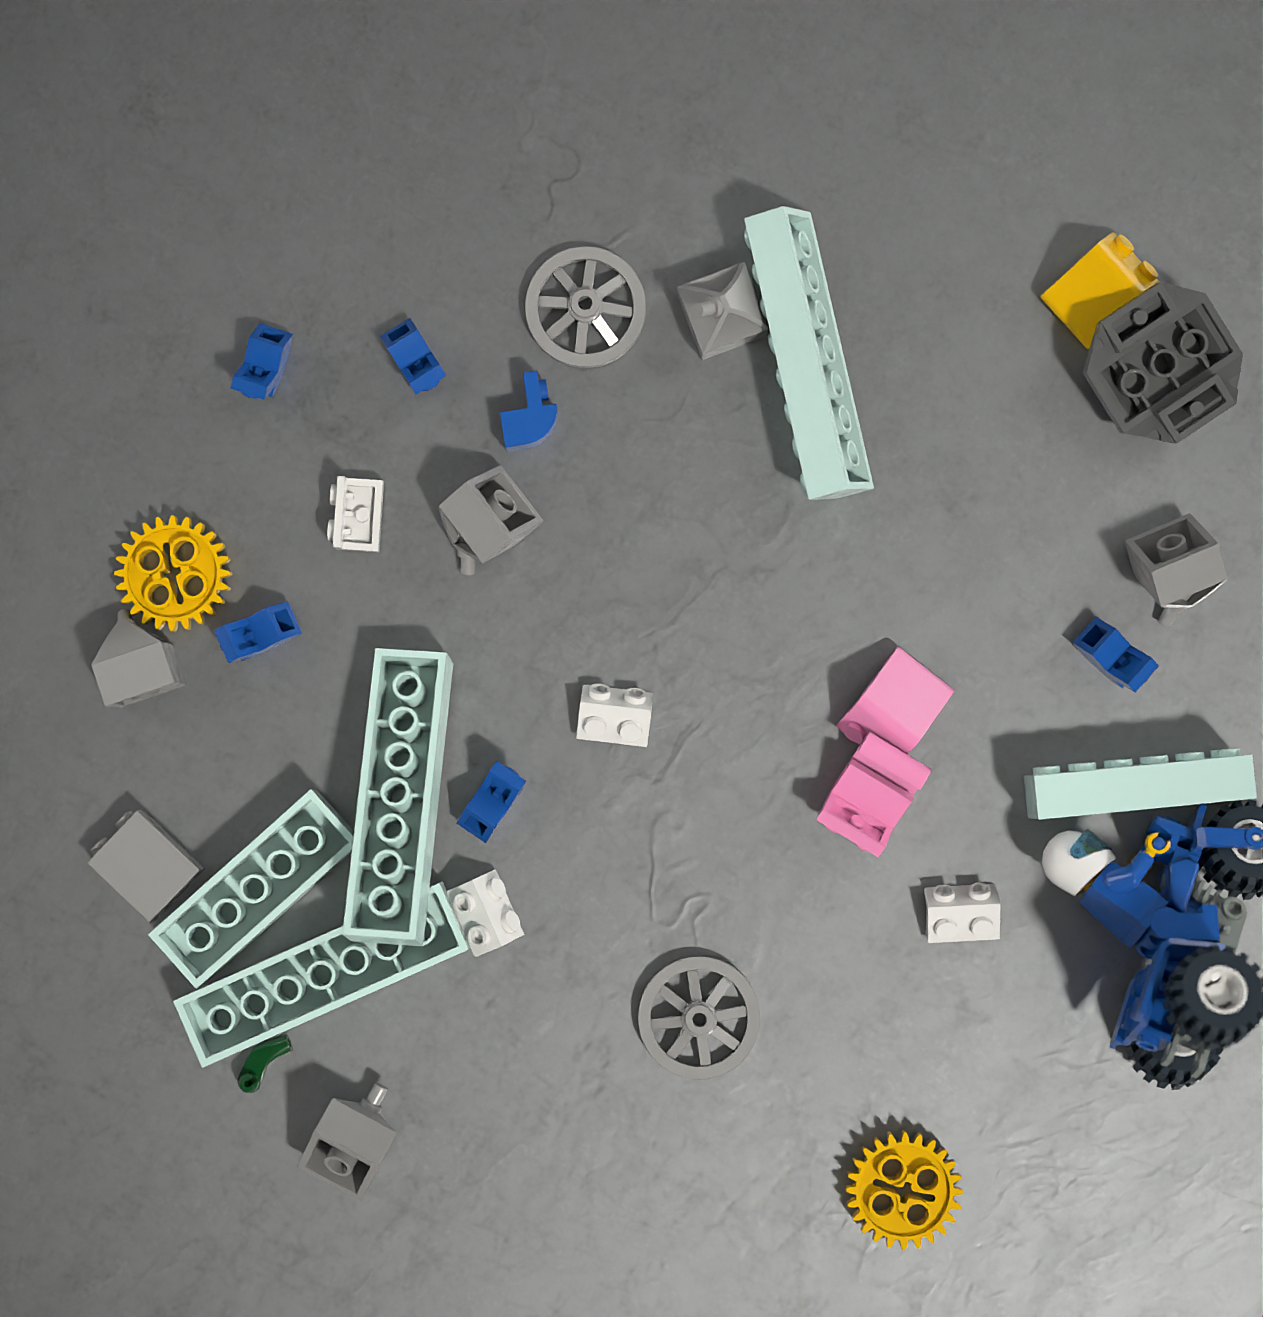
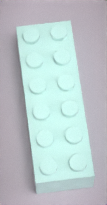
[1023,748,1257,820]
[148,789,354,989]

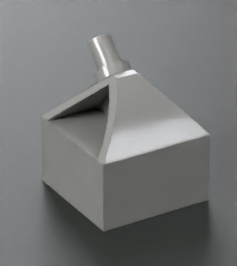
[677,262,770,360]
[439,465,544,575]
[1125,513,1228,628]
[91,609,186,708]
[297,1082,397,1201]

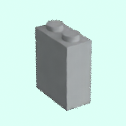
[87,810,205,923]

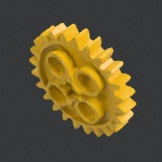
[114,515,233,632]
[845,1130,963,1250]

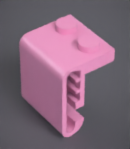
[836,646,955,754]
[816,732,932,857]

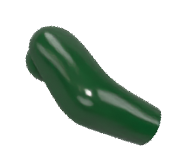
[237,1034,293,1093]

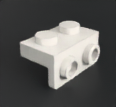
[327,476,384,552]
[576,683,654,747]
[447,869,524,957]
[924,882,1000,943]

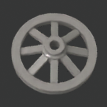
[525,246,646,368]
[638,956,760,1079]

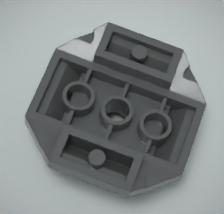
[1083,282,1243,444]

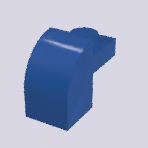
[380,318,446,394]
[230,323,293,400]
[500,371,558,452]
[214,601,303,663]
[1073,617,1159,692]
[456,761,526,843]

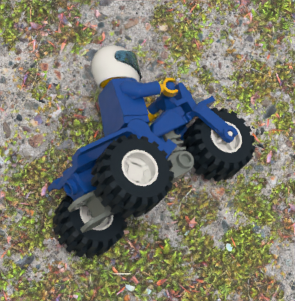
[1042,800,1263,1090]

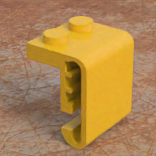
[1040,231,1160,350]

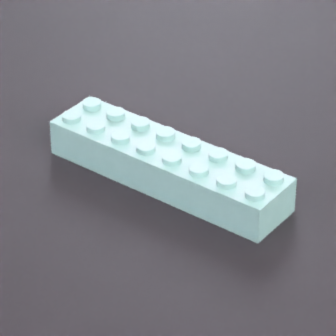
[744,206,874,500]
[342,648,453,947]
[173,881,470,1068]

